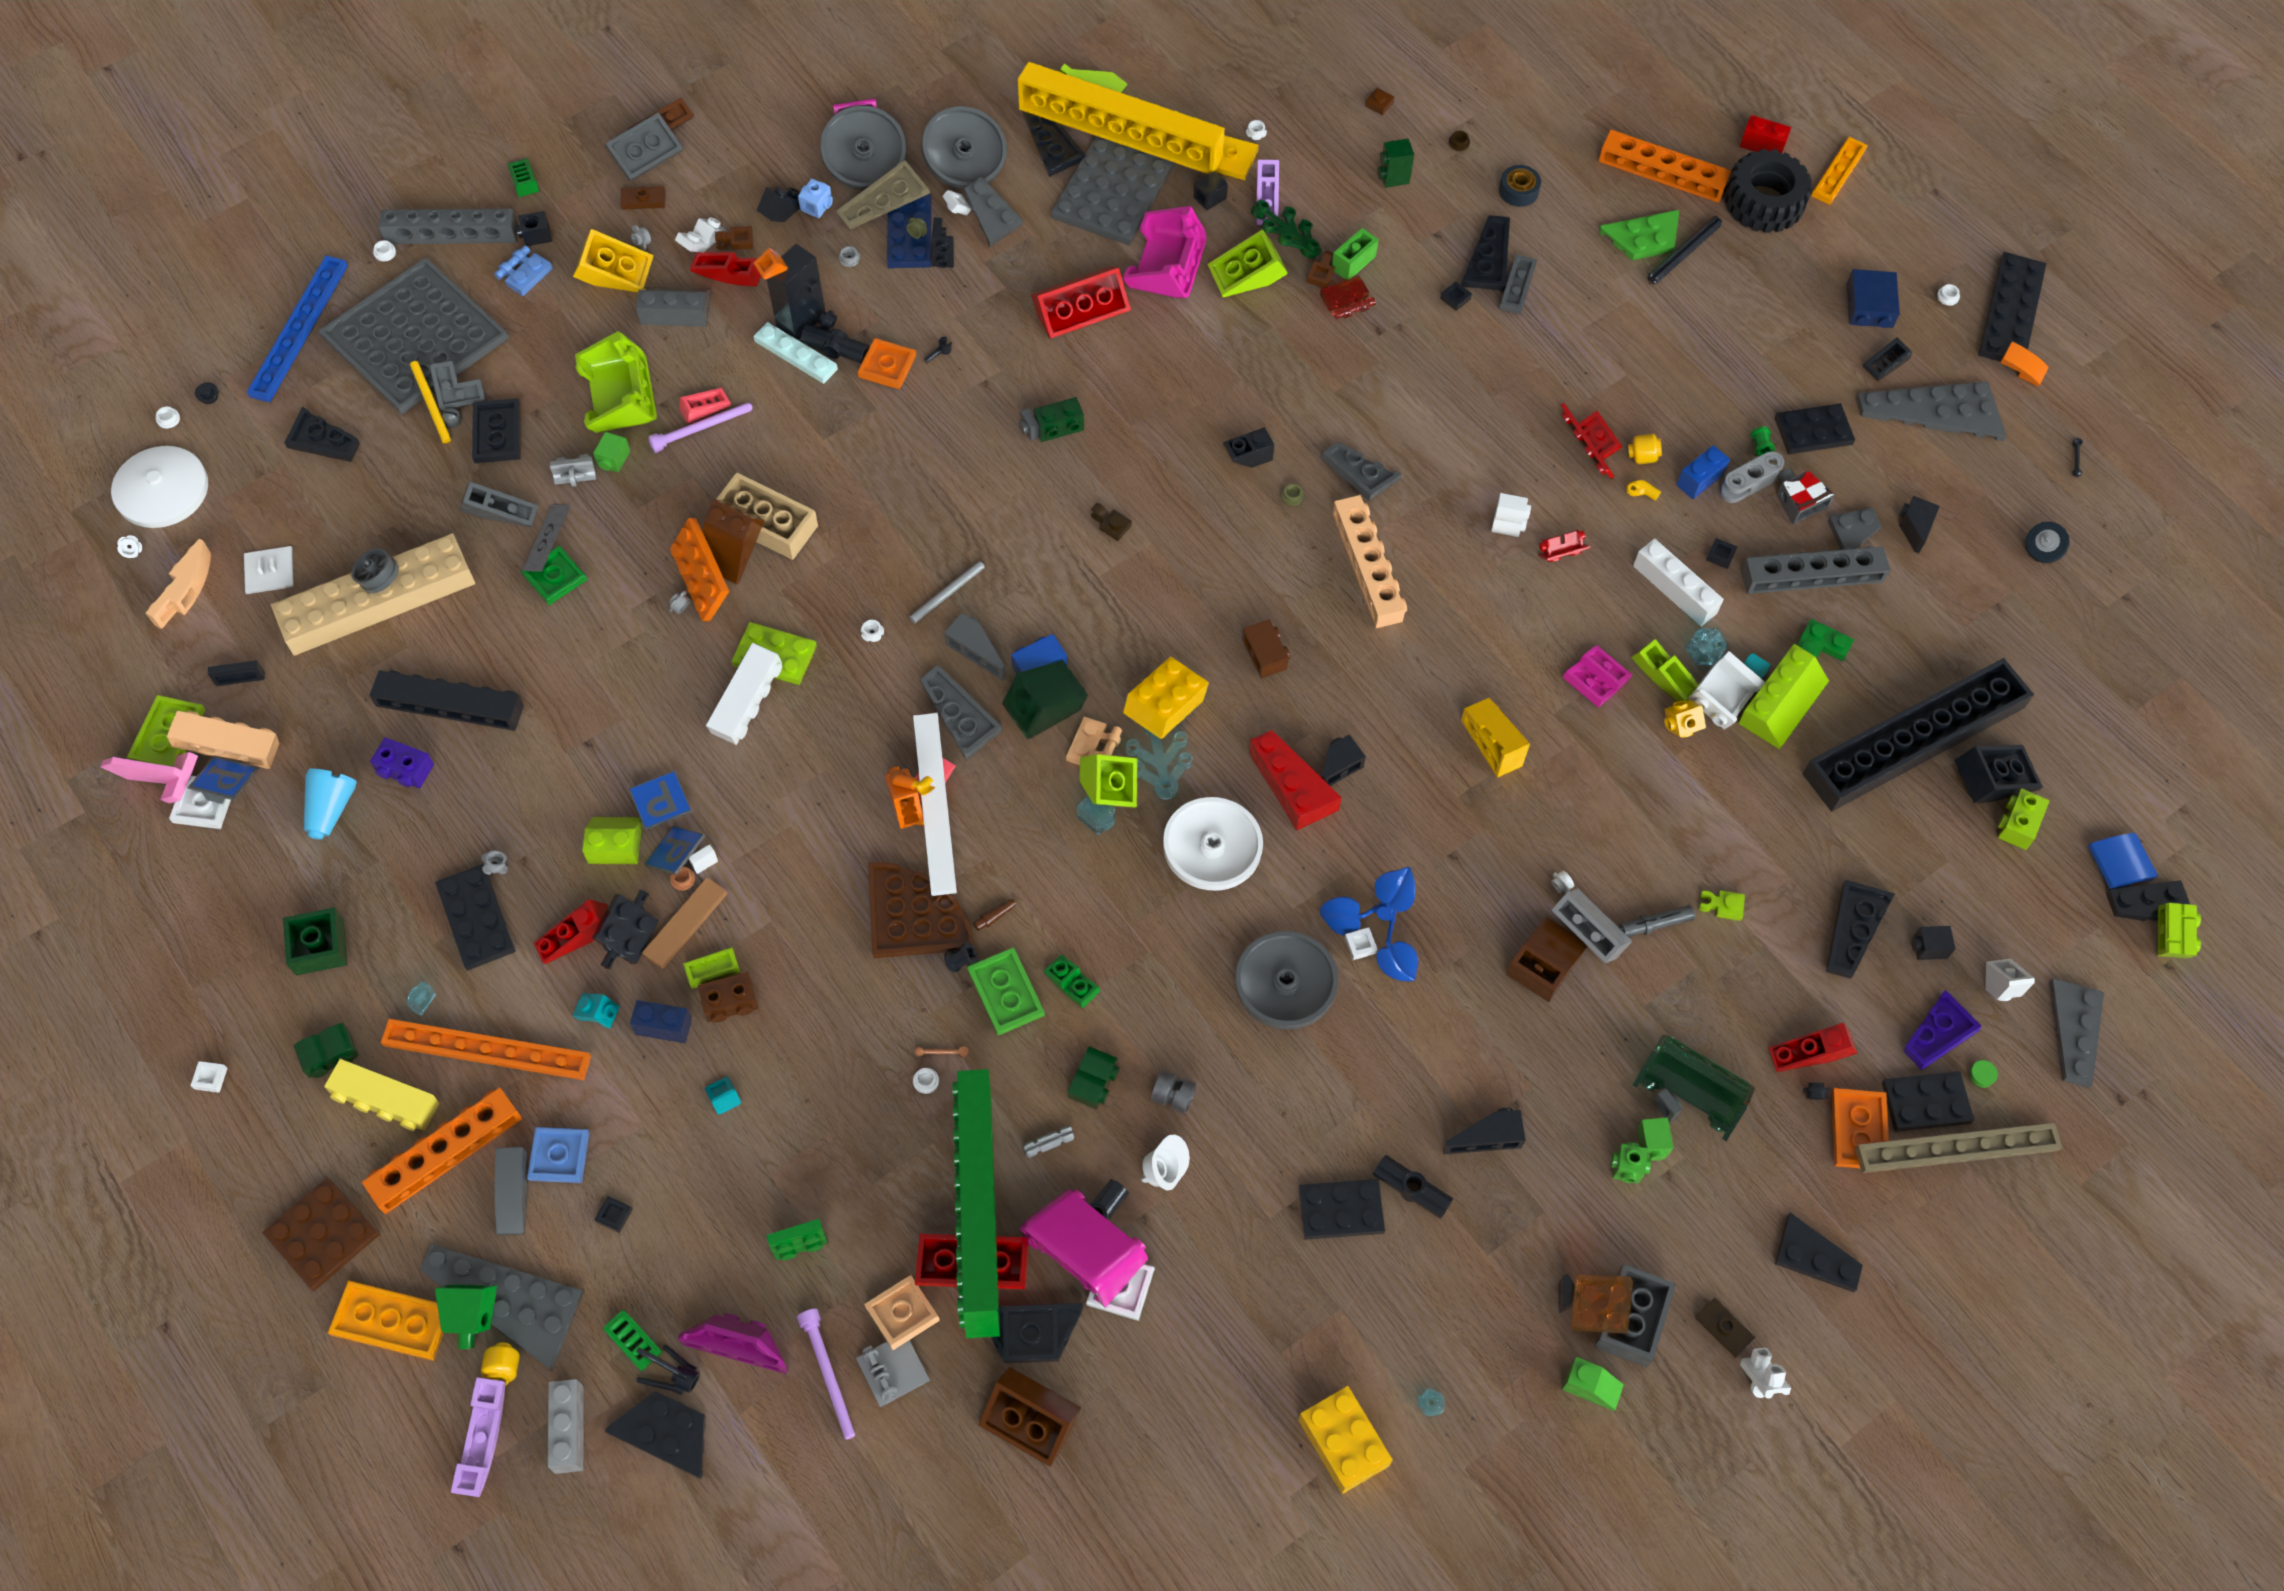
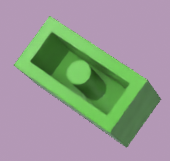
[1332,228,1379,281]

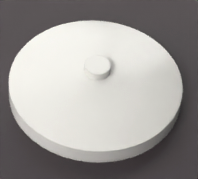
[111,446,208,528]
[1163,797,1263,891]

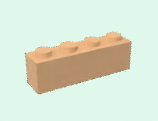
[167,711,279,769]

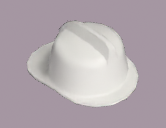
[1141,1135,1190,1190]

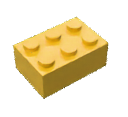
[1123,657,1209,739]
[1298,1386,1393,1494]

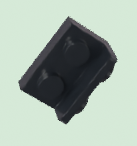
[931,217,954,268]

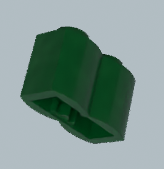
[293,1023,359,1078]
[1068,1046,1120,1110]

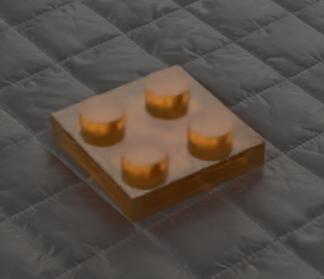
[1571,1274,1633,1334]

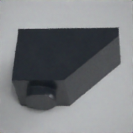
[1899,496,1940,553]
[1322,734,1366,786]

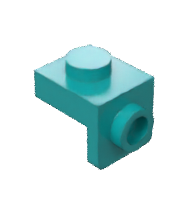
[572,993,620,1028]

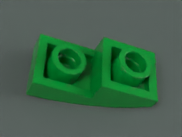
[1044,954,1100,1009]

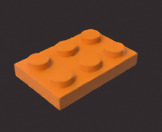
[1831,1088,1889,1171]

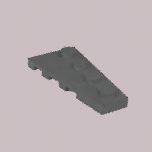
[920,665,1002,760]
[2049,978,2104,1088]

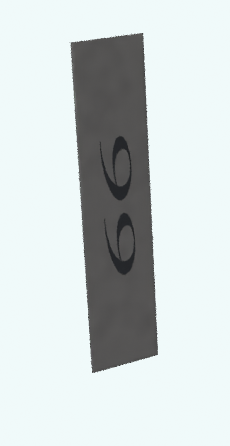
[522,505,571,572]

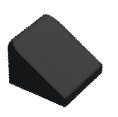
[1559,1274,1581,1313]

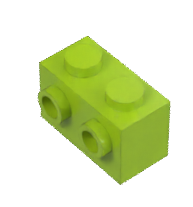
[1998,788,2050,850]

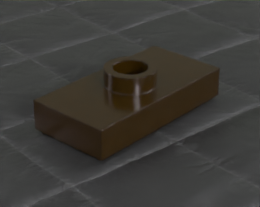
[1695,1298,1756,1358]

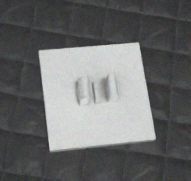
[244,546,294,594]

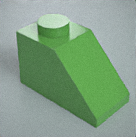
[1562,1357,1624,1411]

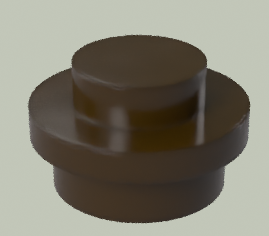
[1449,131,1470,151]

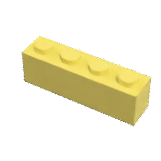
[324,1059,440,1131]

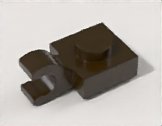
[1091,503,1132,541]

